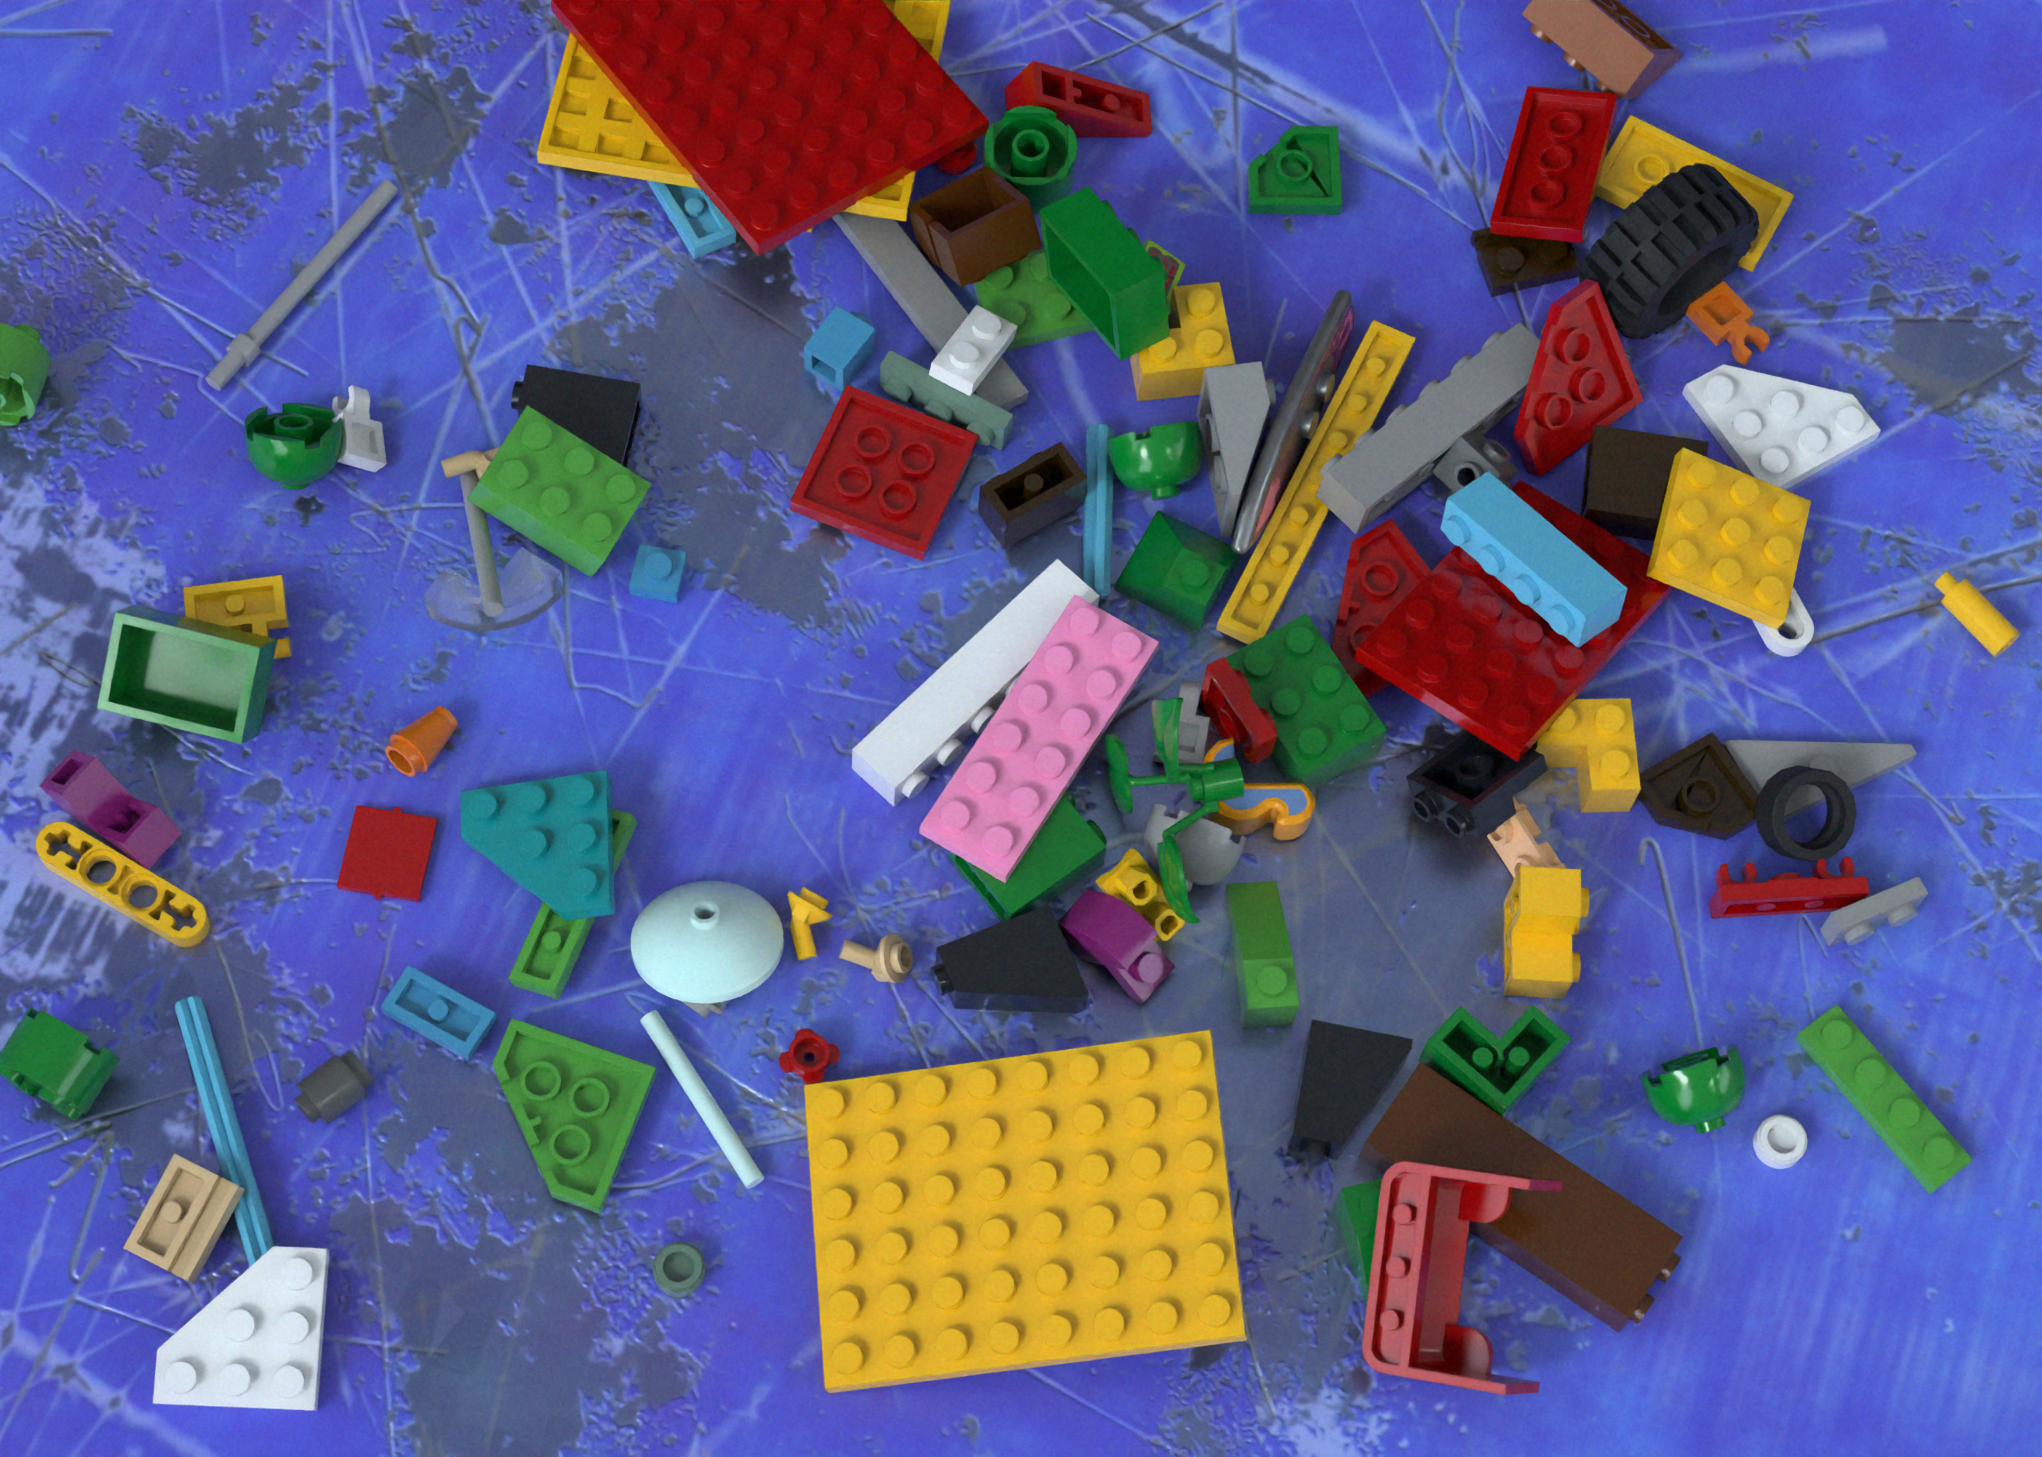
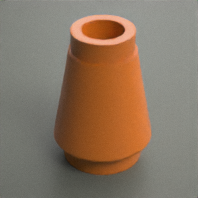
[385,706,458,777]

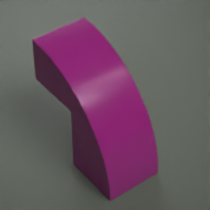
[39,749,182,870]

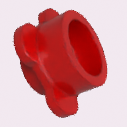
[779,1028,840,1085]

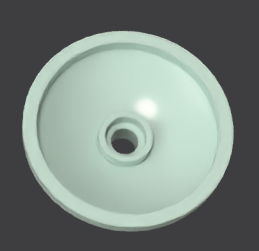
[631,881,784,1004]

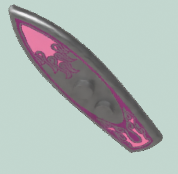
[1231,290,1355,554]

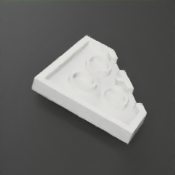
[1682,364,1881,490]
[153,1246,330,1411]

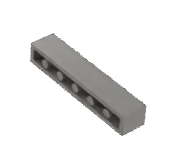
[1316,322,1540,534]

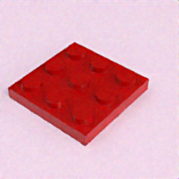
[790,385,979,561]

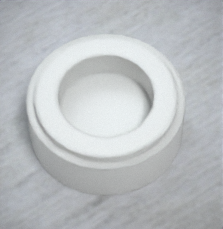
[1753,1115,1808,1169]

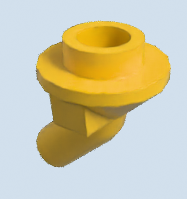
[787,886,832,961]

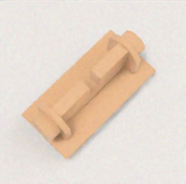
[1487,797,1567,878]

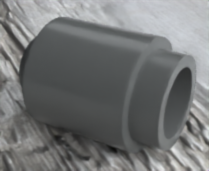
[293,1050,374,1126]

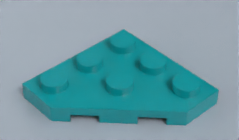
[460,770,615,921]

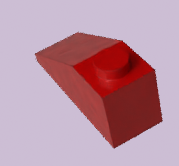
[1004,60,1152,138]

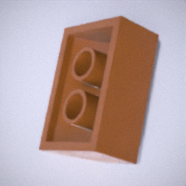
[1521,0,1683,99]

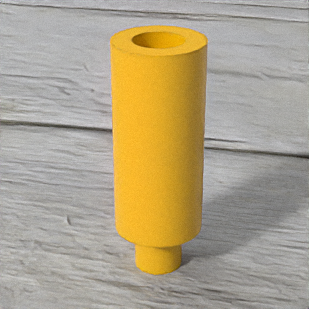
[1934,571,2021,657]

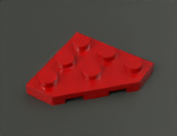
[1513,279,1643,477]
[1331,519,1431,700]

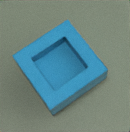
[629,544,688,603]

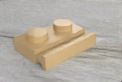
[123,1153,245,1284]

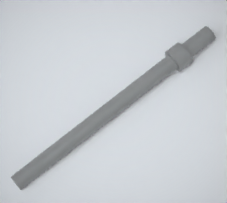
[205,180,398,391]

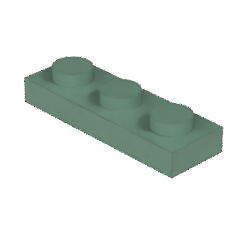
[880,350,1014,451]

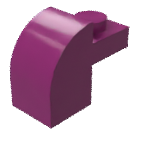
[1057,890,1175,1003]

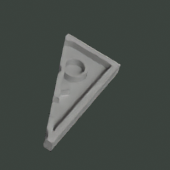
[1723,740,1917,821]

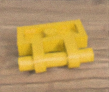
[183,575,292,659]

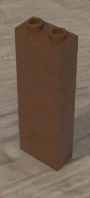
[1359,1062,1683,1332]

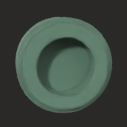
[653,1242,706,1298]

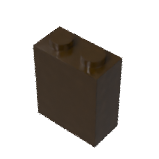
[1580,425,1708,541]

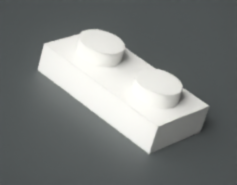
[929,305,1018,396]

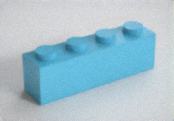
[1440,471,1628,648]

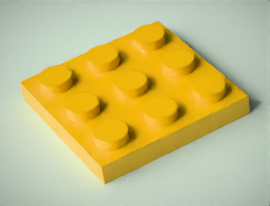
[1646,447,1811,629]

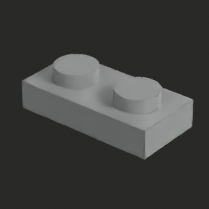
[1820,876,1928,947]

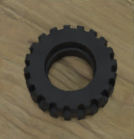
[1578,163,1760,340]

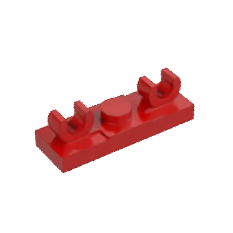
[1709,857,1870,919]

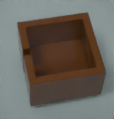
[908,165,1042,287]

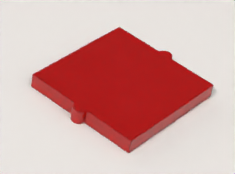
[337,805,438,903]

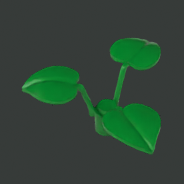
[1105,697,1244,924]

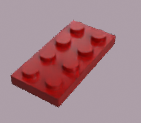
[1490,86,1618,243]

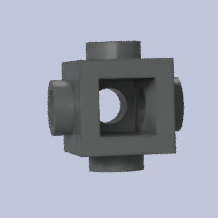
[1432,432,1519,496]

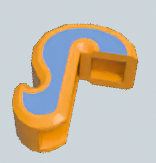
[1200,737,1315,840]

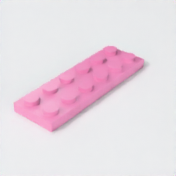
[919,595,1159,883]

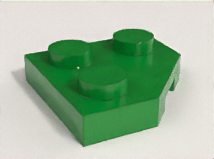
[1247,126,1342,215]

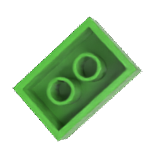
[467,405,652,578]

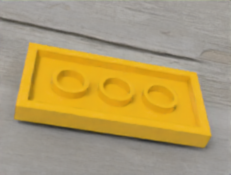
[1595,115,1794,273]

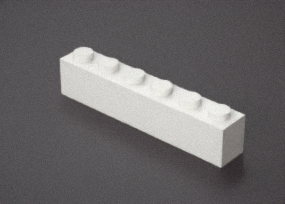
[852,559,1100,807]

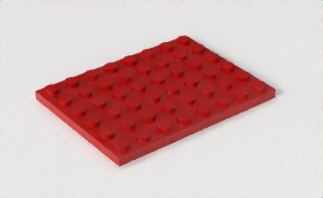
[551,0,989,256]

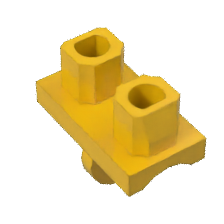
[1095,848,1185,943]

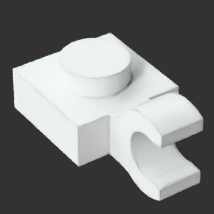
[332,385,387,473]

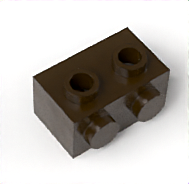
[978,442,1087,549]

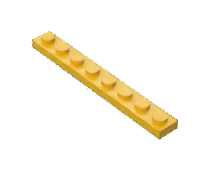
[1216,319,1416,645]

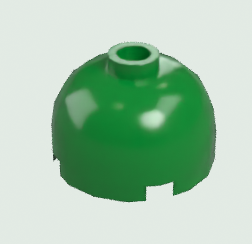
[244,403,343,490]
[1106,421,1204,501]
[1639,1044,1747,1134]

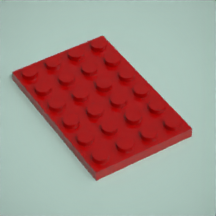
[1354,480,1675,762]

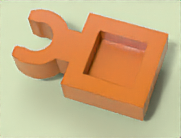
[1686,281,1770,365]

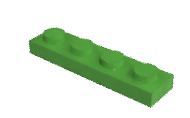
[508,809,638,1000]
[1795,1004,1973,1195]

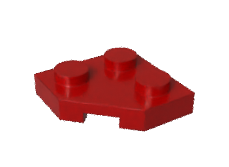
[1198,656,1277,764]

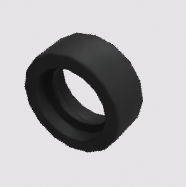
[1755,765,1857,862]

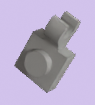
[1152,680,1210,764]

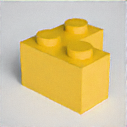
[1130,282,1236,401]
[1530,698,1641,813]
[1504,866,1590,999]

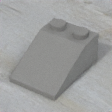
[1196,361,1276,539]

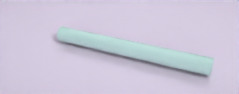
[640,1010,764,1189]

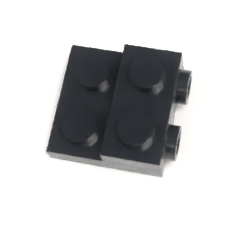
[1406,731,1548,840]

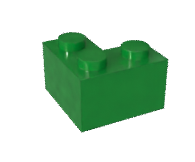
[1419,1005,1571,1118]

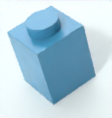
[804,305,876,392]

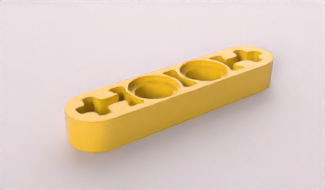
[36,822,210,947]

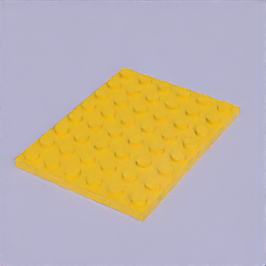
[804,1030,1247,1393]

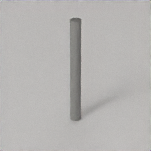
[459,470,504,617]

